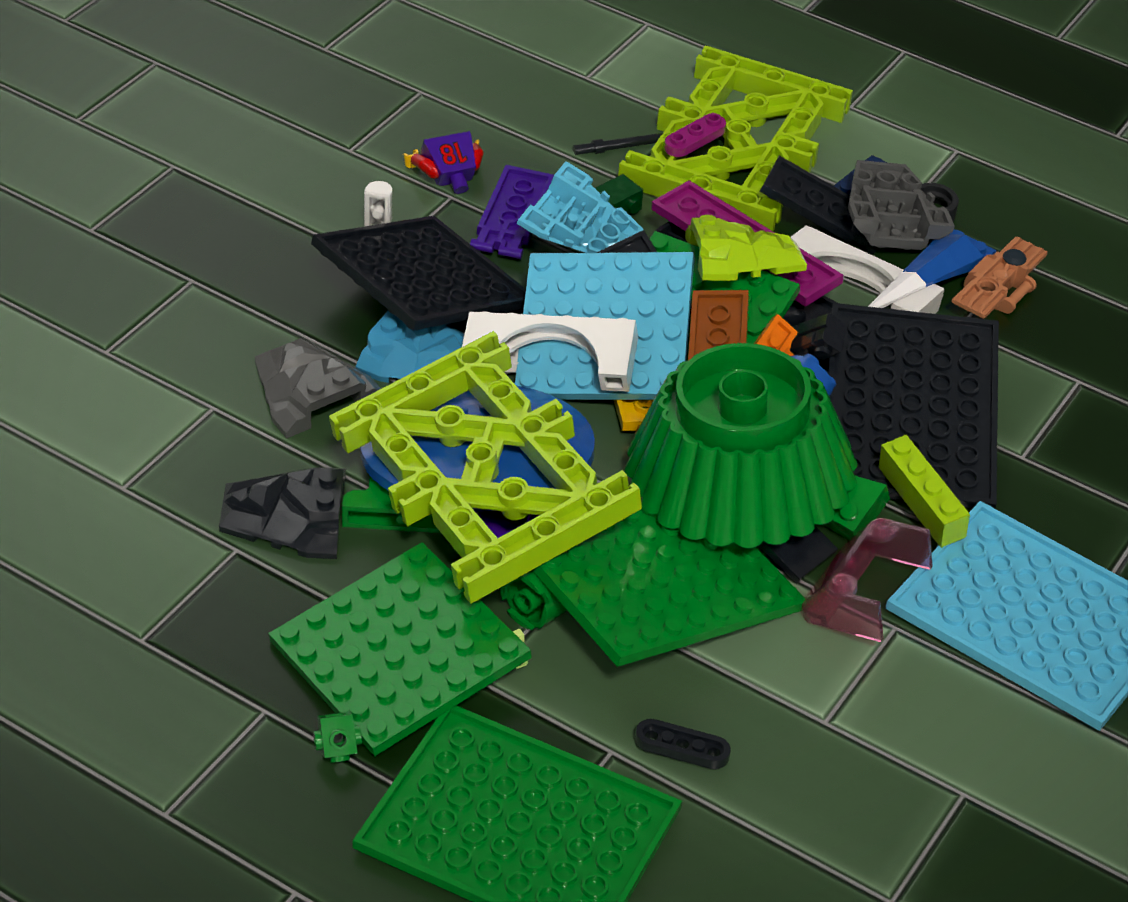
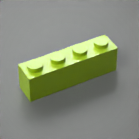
[879,435,970,548]

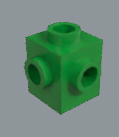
[313,711,362,762]

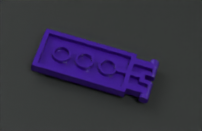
[470,165,554,259]

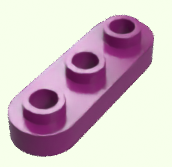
[664,113,726,157]

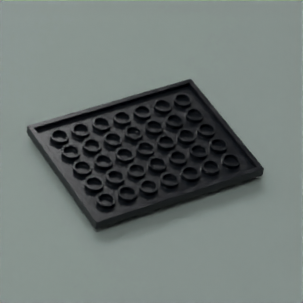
[828,303,999,509]

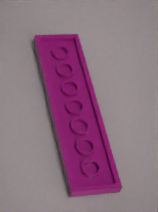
[651,180,844,307]

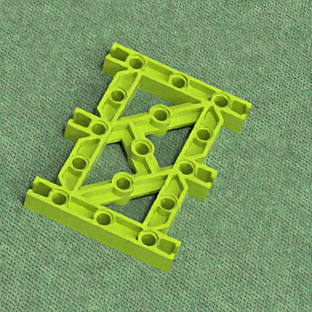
[618,45,853,231]
[329,331,642,604]

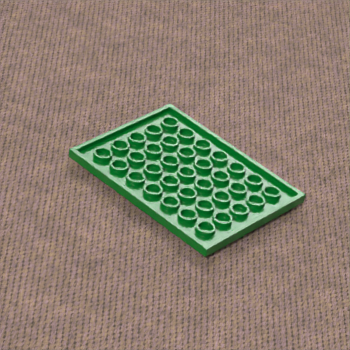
[533,509,808,667]
[353,705,682,902]

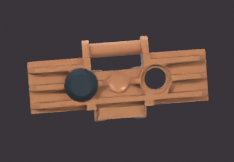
[952,237,1048,319]

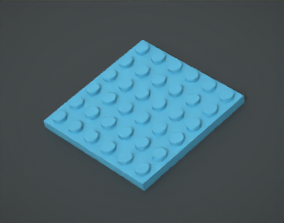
[515,252,694,400]

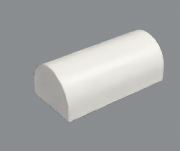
[364,181,392,226]

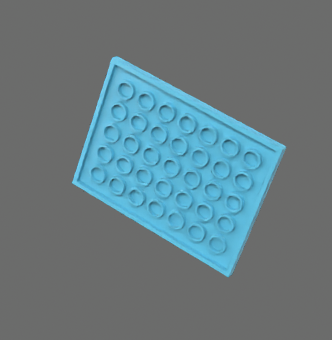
[885,501,1128,731]

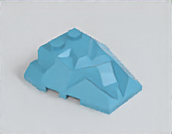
[517,161,644,253]

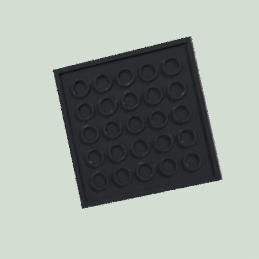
[311,216,526,331]

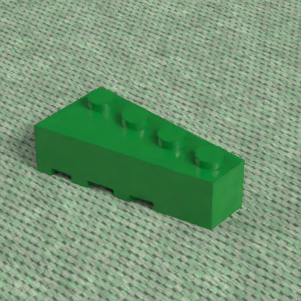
[822,476,890,545]

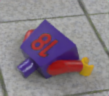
[403,131,484,194]

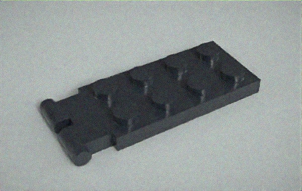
[759,155,877,254]

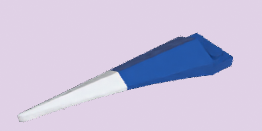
[868,229,996,308]

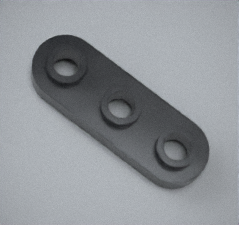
[635,719,731,769]

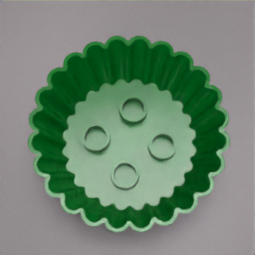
[624,343,857,548]

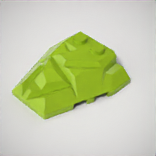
[685,215,807,281]

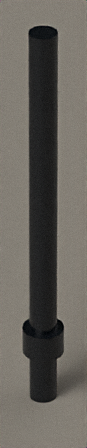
[573,133,663,155]

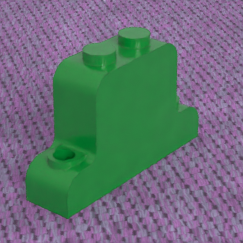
[342,476,441,533]

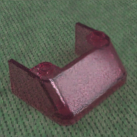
[802,518,933,642]

